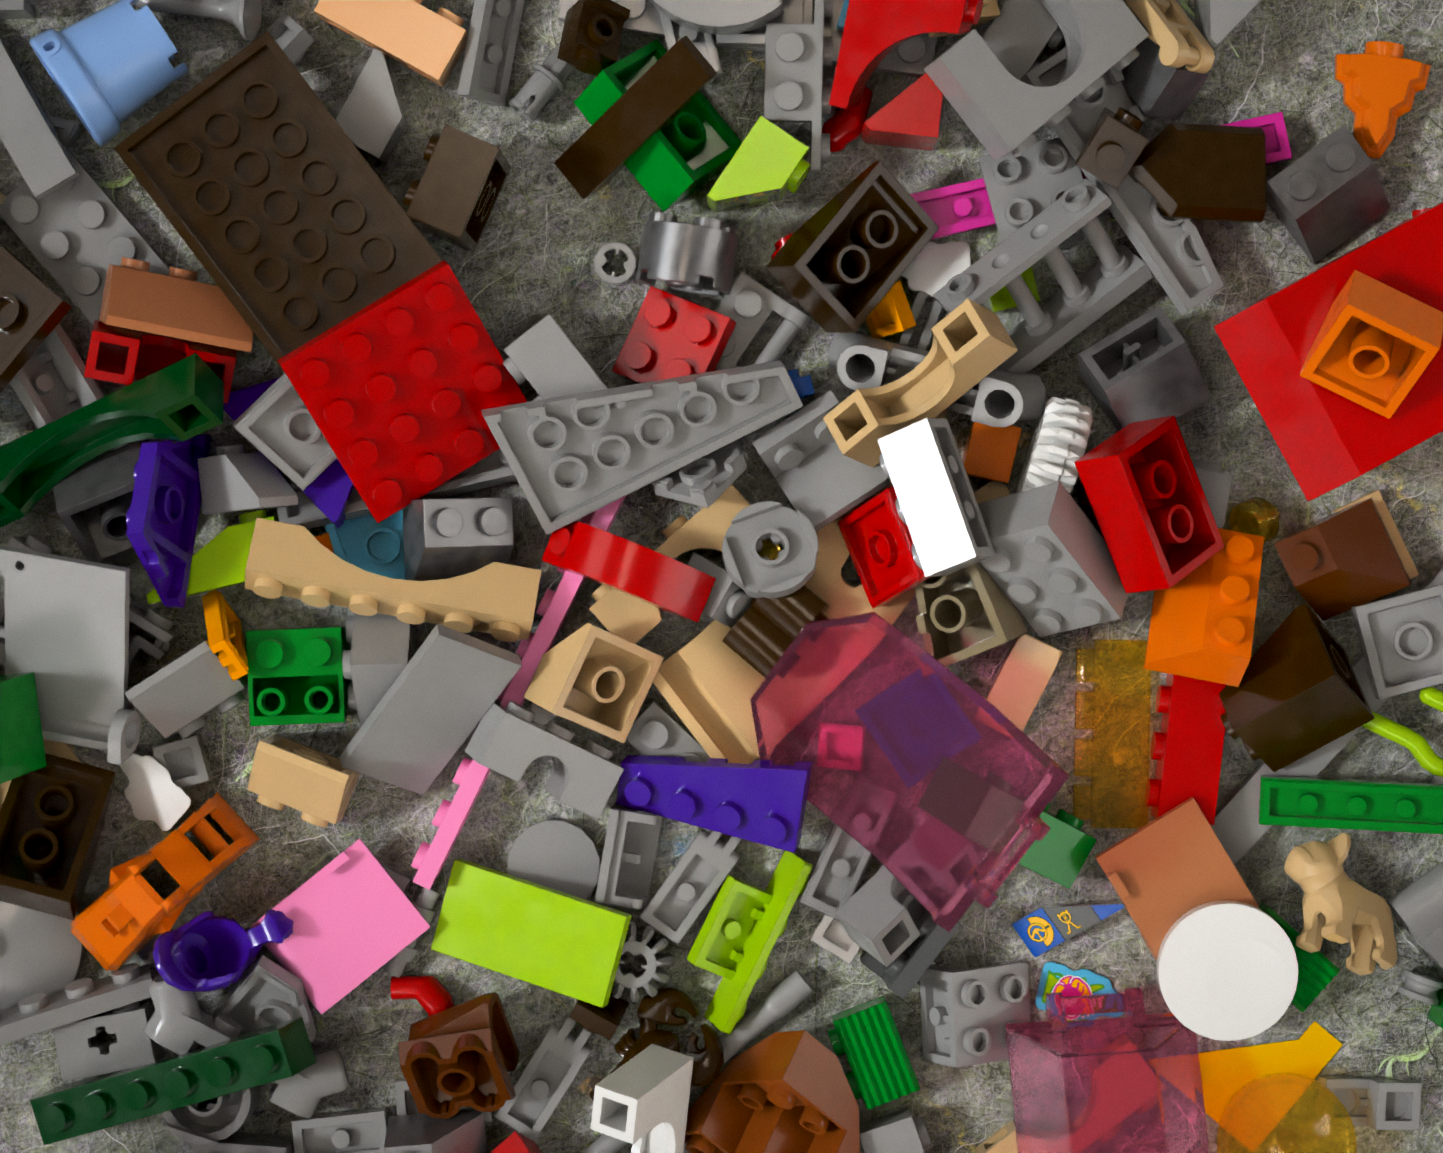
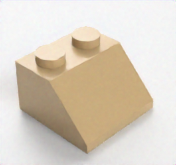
[524,623,664,743]
[247,734,360,828]

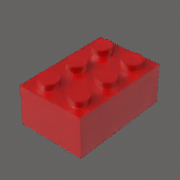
[1074,415,1225,593]

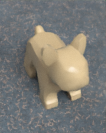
[1284,833,1397,975]

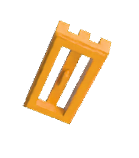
[202,589,249,681]

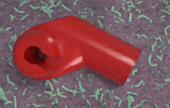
[821,87,873,152]
[390,975,455,1017]

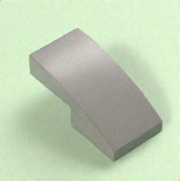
[1316,1075,1422,1130]

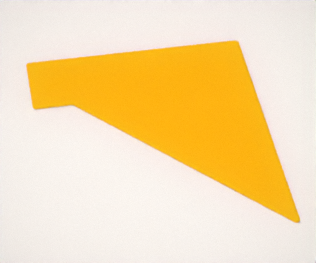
[1146,1022,1342,1151]

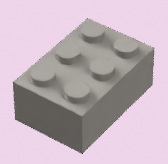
[978,482,1128,637]

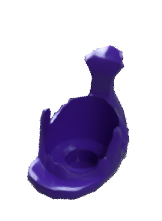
[153,909,294,992]

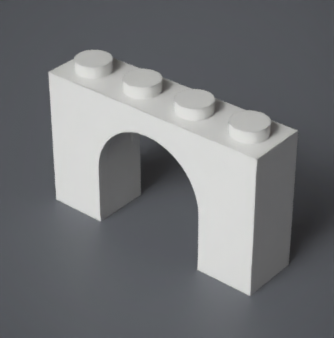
[591,1044,694,1153]

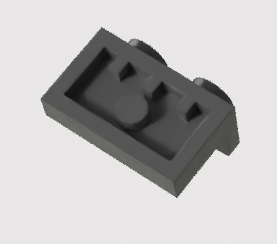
[860,893,962,1000]

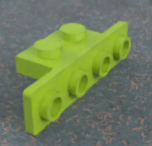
[686,851,812,1034]

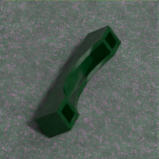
[0,353,224,528]
[30,1017,316,1145]

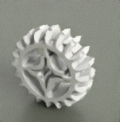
[1016,397,1093,495]

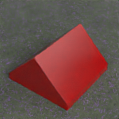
[860,73,943,151]

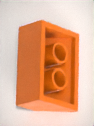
[1143,528,1264,687]

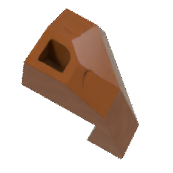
[685,1030,860,1153]

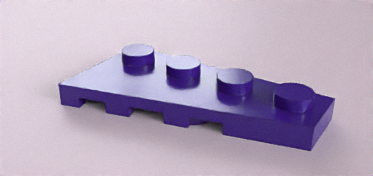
[616,755,813,853]

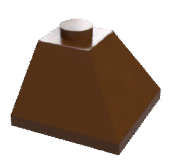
[1274,497,1411,621]

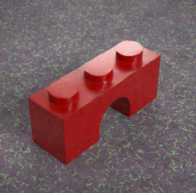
[84,320,237,404]

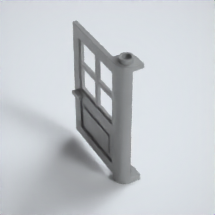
[0,545,141,765]

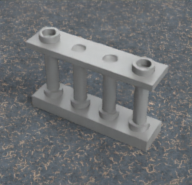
[933,178,1154,373]

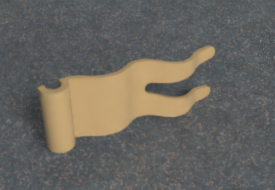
[652,409,1010,764]

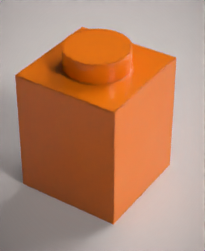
[962,421,1022,484]

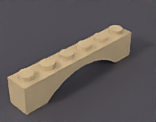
[245,518,542,642]

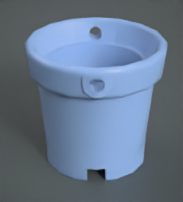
[29,0,189,146]

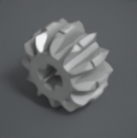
[612,920,674,1002]

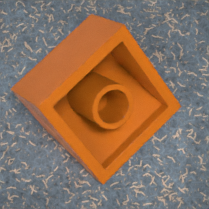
[1299,270,1443,419]

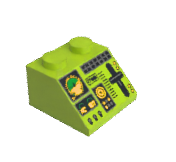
[707,116,811,212]

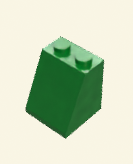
[0,672,47,784]

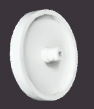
[1156,900,1298,1041]

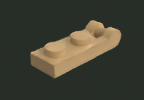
[1125,0,1215,74]

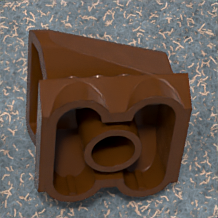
[398,992,519,1119]

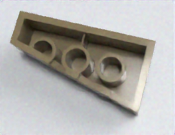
[915,562,1028,674]

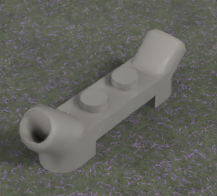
[828,330,1046,428]
[144,975,349,1118]

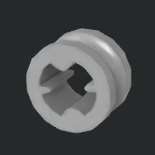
[594,242,637,286]
[1397,969,1443,1006]

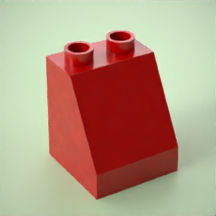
[1214,202,1443,502]

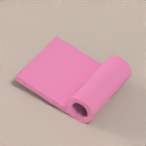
[250,839,431,1014]

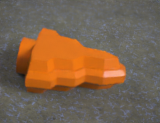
[1335,41,1431,160]

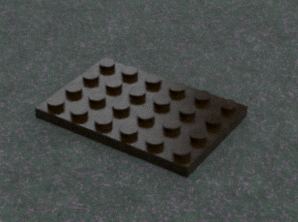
[114,31,442,373]

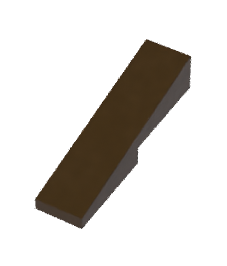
[554,36,717,199]

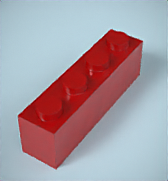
[1145,673,1226,825]

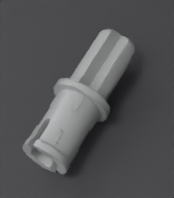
[509,41,575,122]

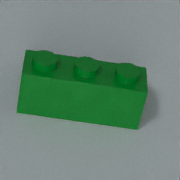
[573,39,742,212]

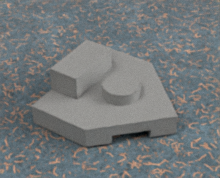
[652,439,747,508]
[212,955,316,1043]

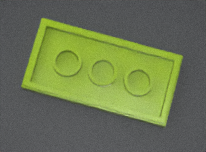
[431,858,632,1008]

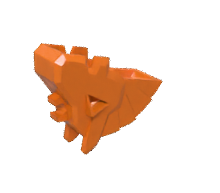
[71,792,260,971]

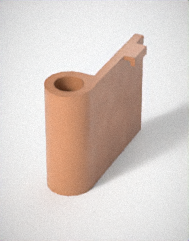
[1094,797,1260,961]

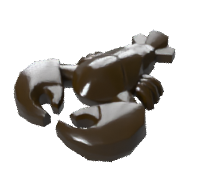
[589,987,724,1100]

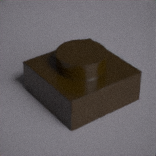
[569,993,629,1040]

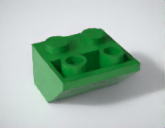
[246,626,350,726]

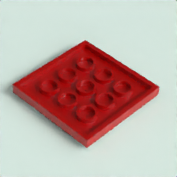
[277,260,527,524]

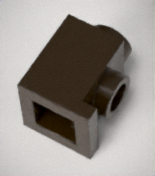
[557,0,630,77]

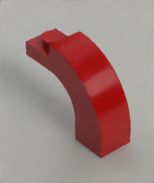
[541,521,716,623]

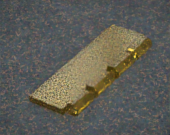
[1073,640,1151,828]

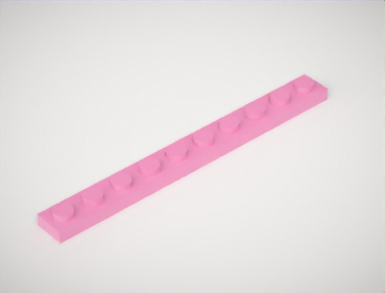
[411,495,627,890]

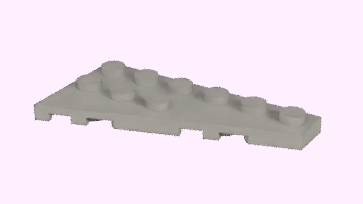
[481,360,803,535]

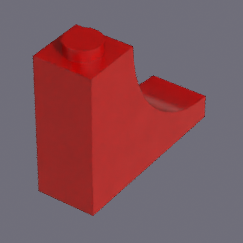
[829,0,983,109]

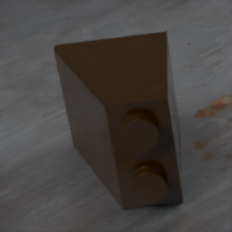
[1219,603,1375,772]

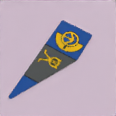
[1012,904,1124,957]

